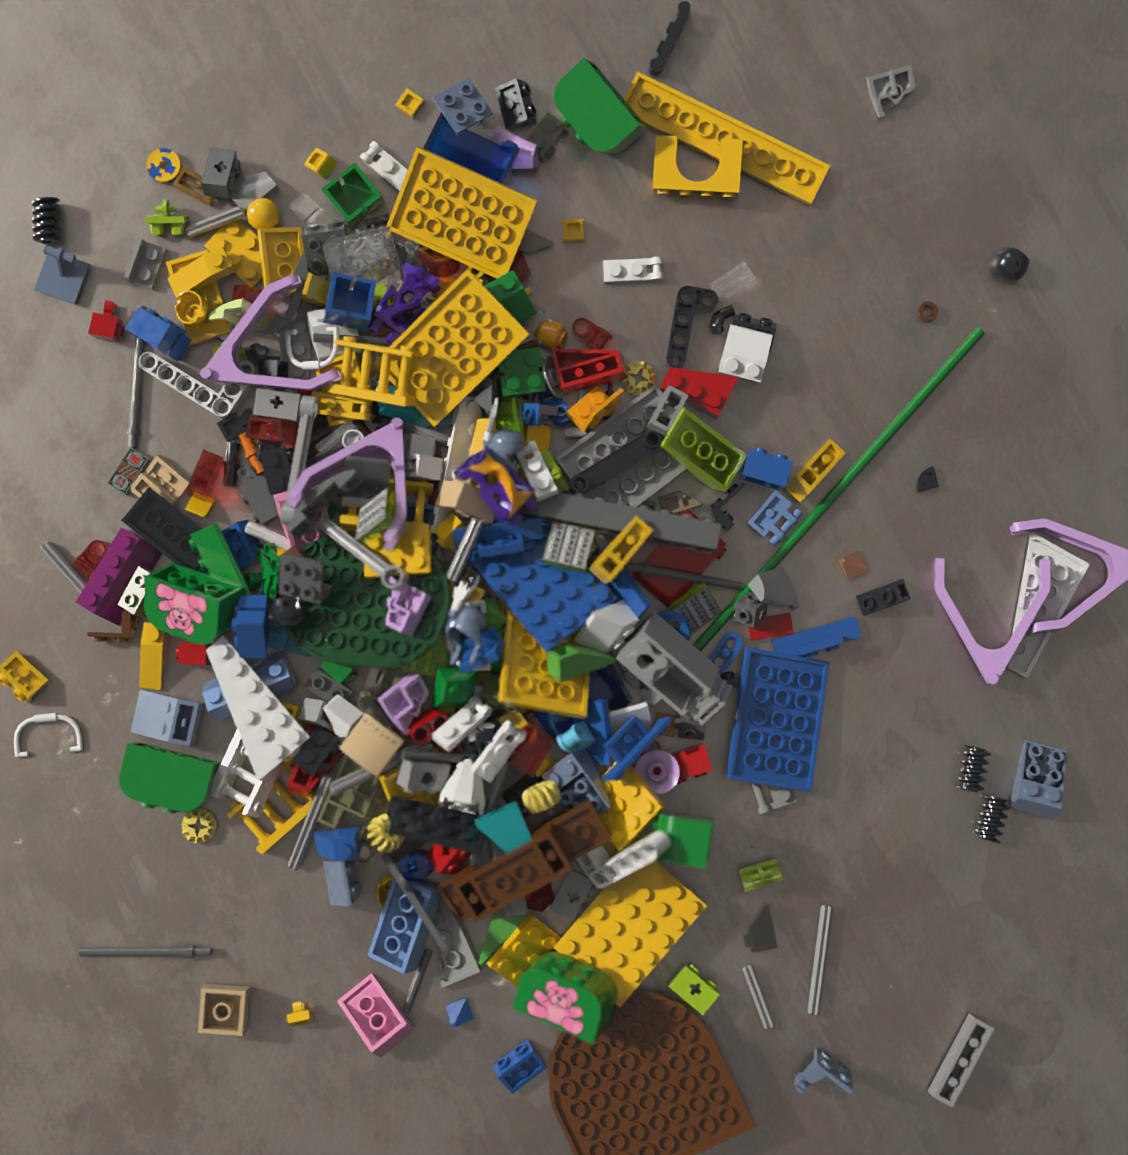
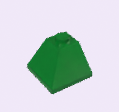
[431,667,480,709]

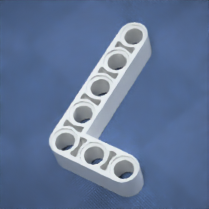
[139,352,258,419]
[576,831,670,889]

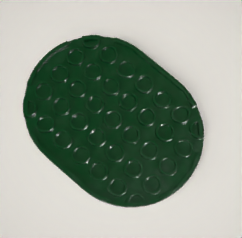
[286,531,452,669]

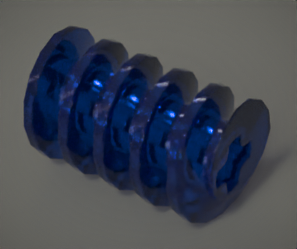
[399,850,435,881]

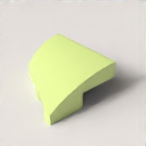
[208,299,270,332]

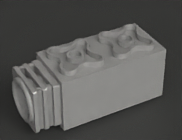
[616,612,732,726]

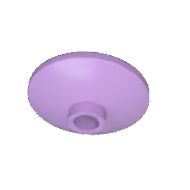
[635,750,679,794]

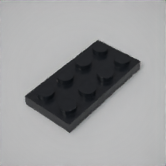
[121,486,202,570]
[387,796,477,853]

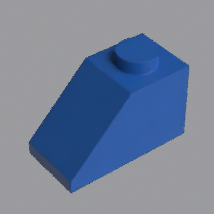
[314,827,362,861]

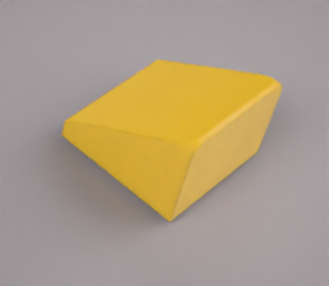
[304,148,337,179]
[185,491,216,519]

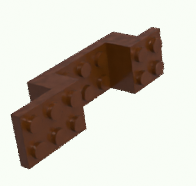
[436,799,613,923]

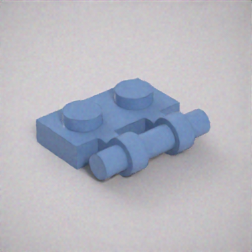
[747,490,803,547]

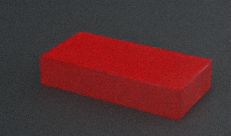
[748,612,794,640]

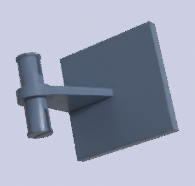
[433,78,493,134]
[34,245,90,304]
[794,1048,853,1094]

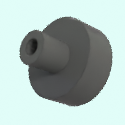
[245,343,269,366]

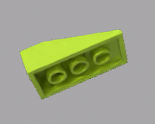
[660,408,747,492]

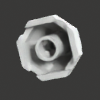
[439,759,485,815]

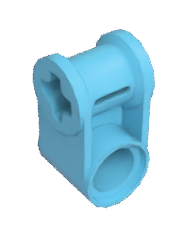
[557,721,596,753]

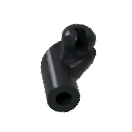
[710,305,735,334]

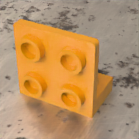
[566,386,624,433]

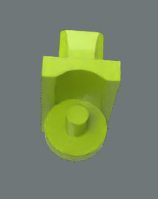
[145,199,189,235]
[738,858,783,892]

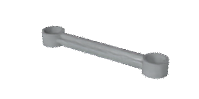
[281,396,319,525]
[312,508,408,591]

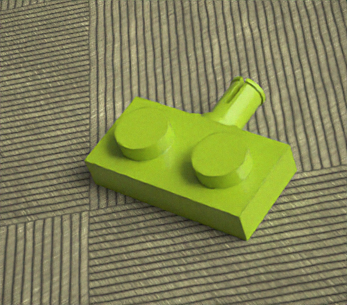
[541,447,569,492]

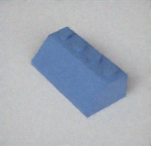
[202,651,298,721]
[367,875,442,974]

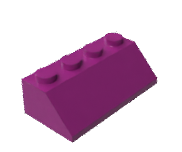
[75,528,163,626]

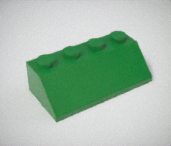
[484,270,537,323]
[188,523,251,595]

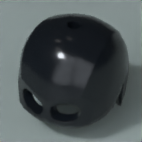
[989,247,1030,283]
[272,593,306,627]

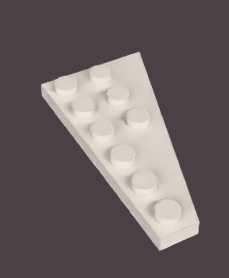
[430,396,488,534]
[1006,532,1090,678]
[206,636,310,781]

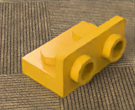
[0,651,48,704]

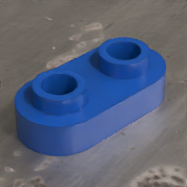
[538,389,572,426]
[708,633,743,673]

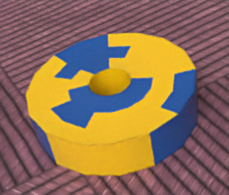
[146,148,182,184]

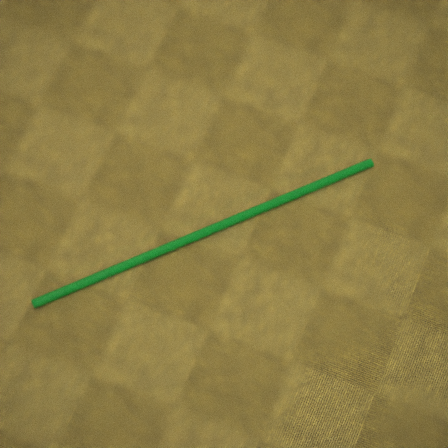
[693,327,985,652]

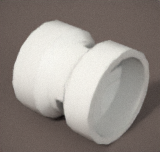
[342,429,364,448]

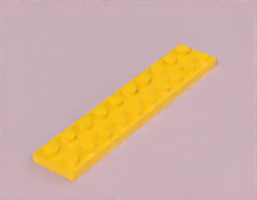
[624,71,830,206]

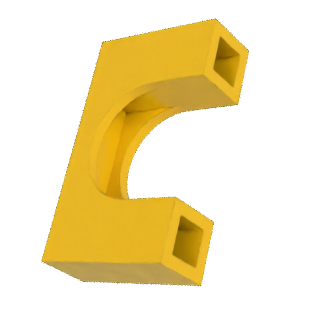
[653,135,743,198]

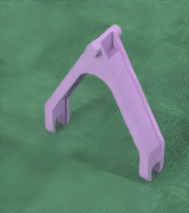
[200,274,341,391]
[288,418,406,551]
[1010,519,1128,635]
[934,558,1050,685]

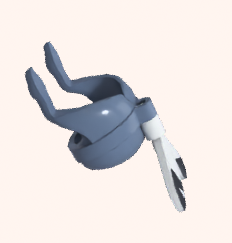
[482,398,525,474]
[446,575,487,666]

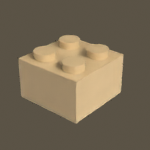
[435,479,499,524]
[198,984,250,1036]

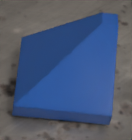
[446,998,474,1028]

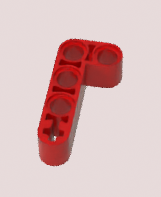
[406,708,467,777]

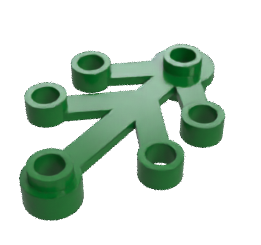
[243,543,281,604]

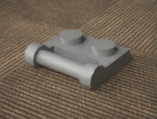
[751,783,797,814]

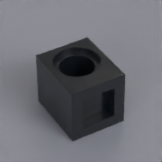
[258,356,289,387]

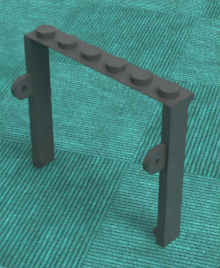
[381,794,507,953]

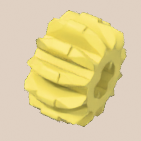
[522,780,561,814]
[366,814,405,853]

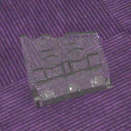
[322,226,401,290]

